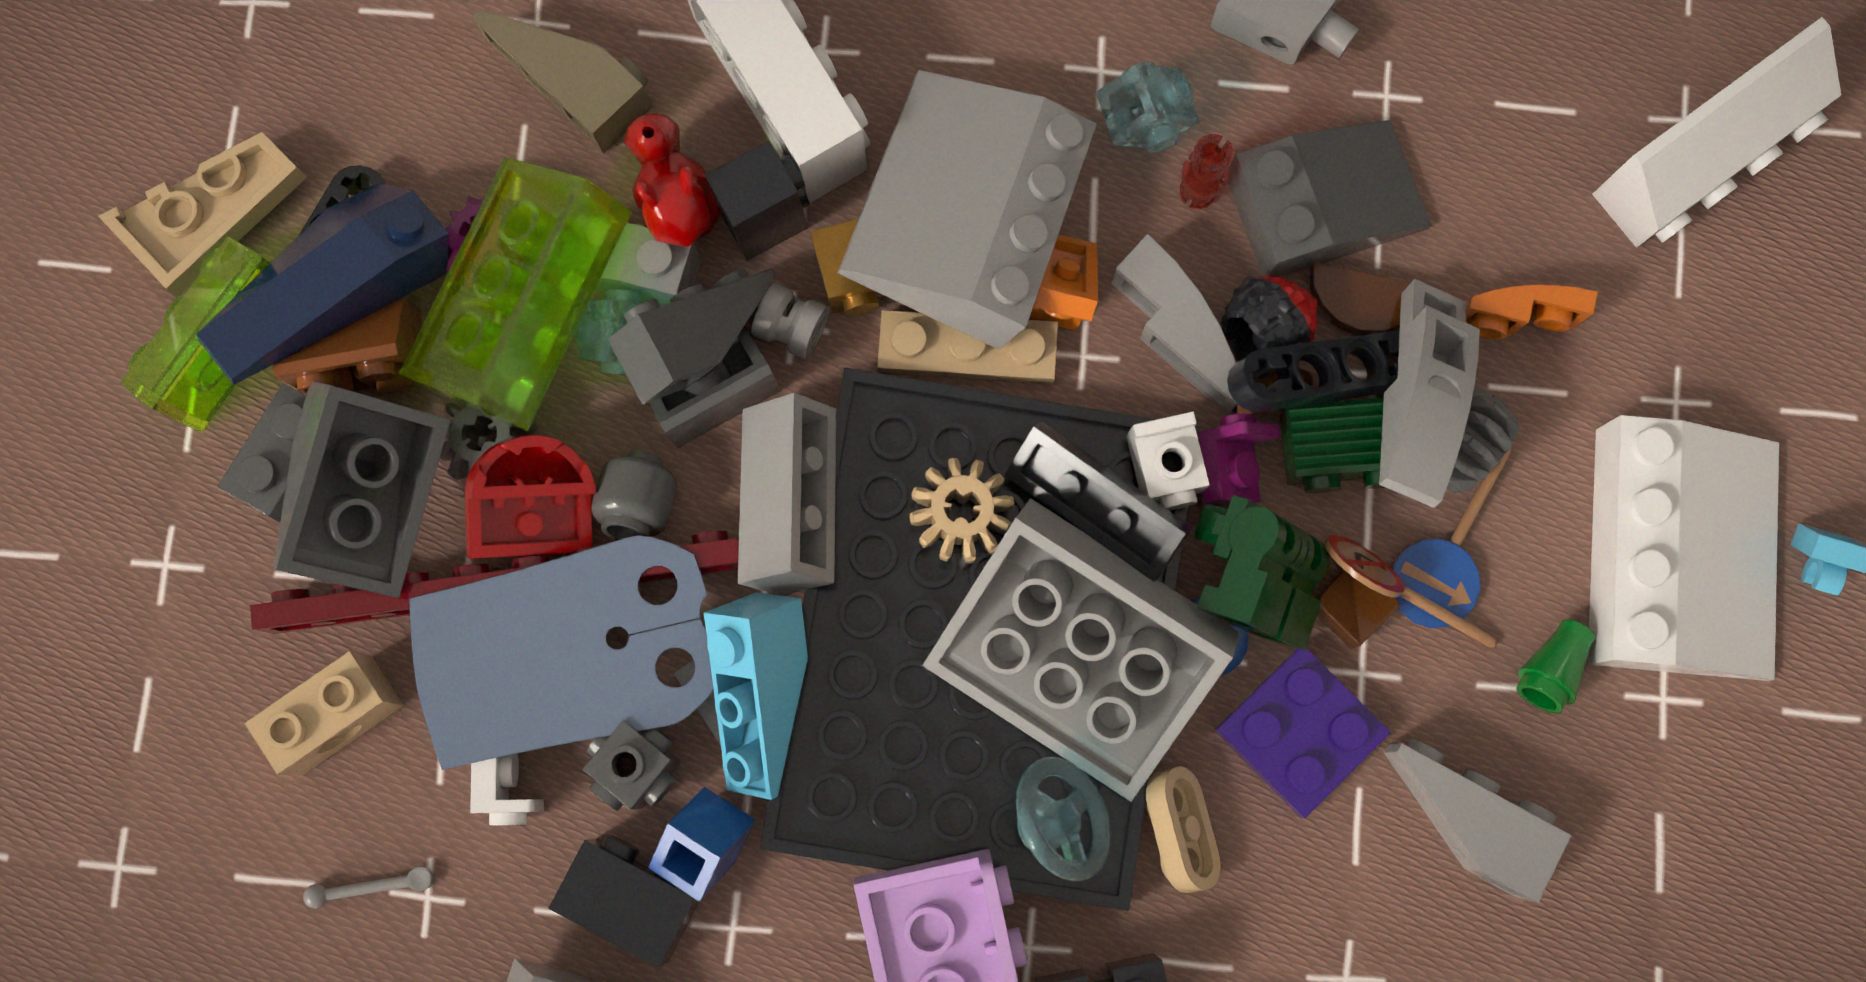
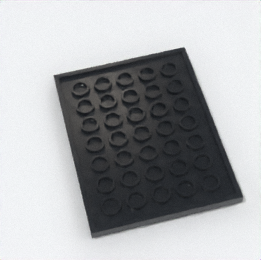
[759,367,1199,911]

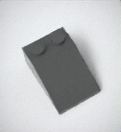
[1225,120,1431,277]
[273,381,451,598]

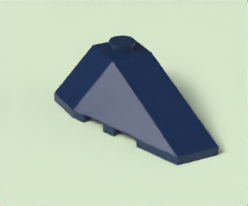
[197,183,449,385]

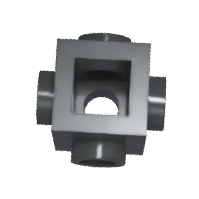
[582,720,681,811]

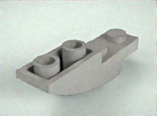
[1379,279,1480,508]

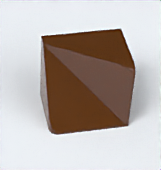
[1316,570,1401,649]

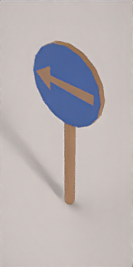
[1392,449,1511,628]

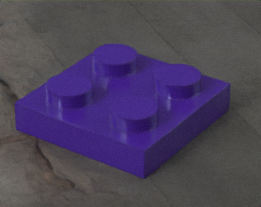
[1214,648,1391,819]

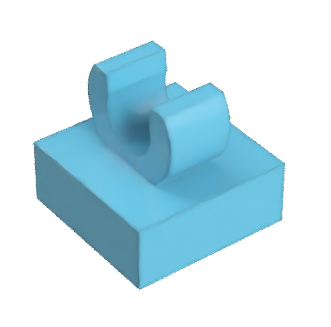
[1790,523,1866,596]

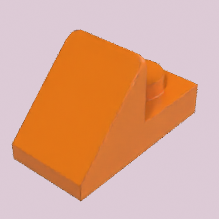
[1029,234,1098,330]

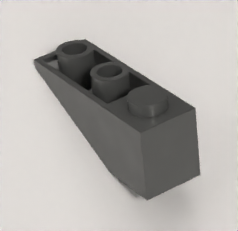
[608,268,776,405]

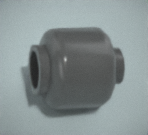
[591,450,677,540]

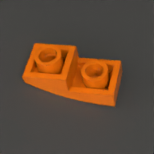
[1466,285,1598,340]

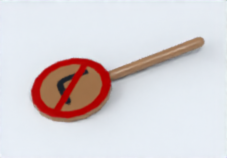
[1325,535,1497,648]

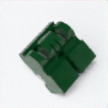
[1195,495,1330,651]

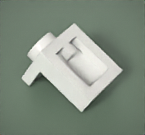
[470,753,544,825]

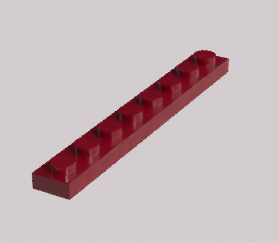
[250,531,739,634]

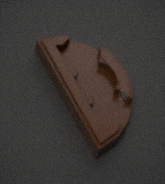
[1310,262,1411,335]

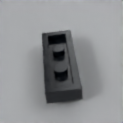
[1005,422,1193,582]

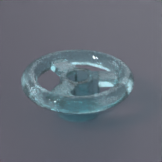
[1016,757,1112,881]

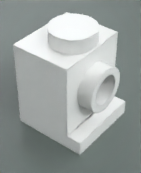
[1126,411,1209,511]

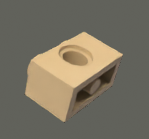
[244,651,404,776]

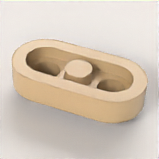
[1145,766,1221,893]

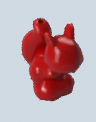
[624,113,720,247]

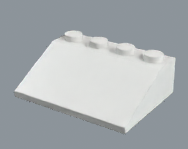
[1588,415,1779,681]

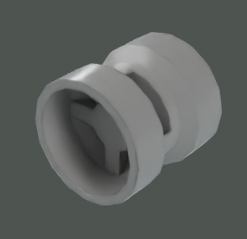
[751,282,830,360]

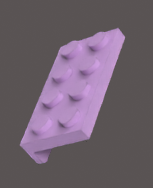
[853,849,1028,982]

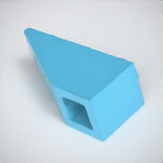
[704,592,808,800]

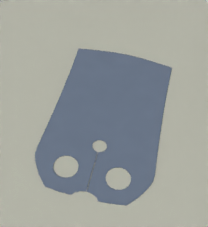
[409,536,714,770]

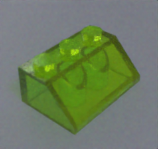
[120,237,270,433]

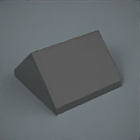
[650,326,781,448]

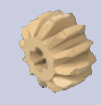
[910,458,1014,563]

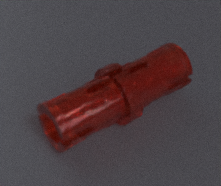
[1179,134,1233,210]

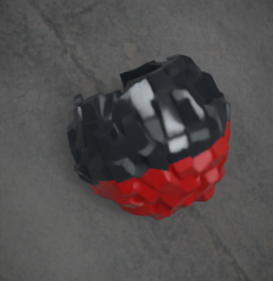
[1221,276,1318,360]

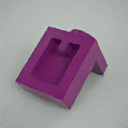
[1197,414,1280,505]

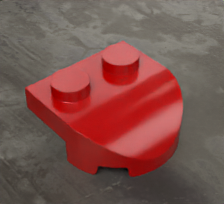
[465,435,596,559]

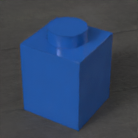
[648,787,755,902]

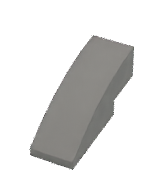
[1111,234,1237,415]

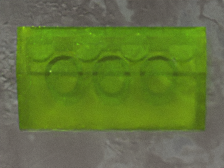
[399,157,632,431]

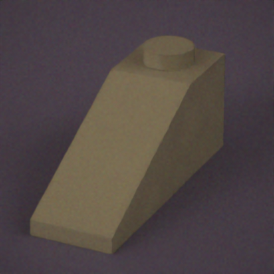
[472,9,653,154]

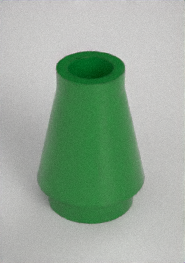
[1516,619,1596,714]

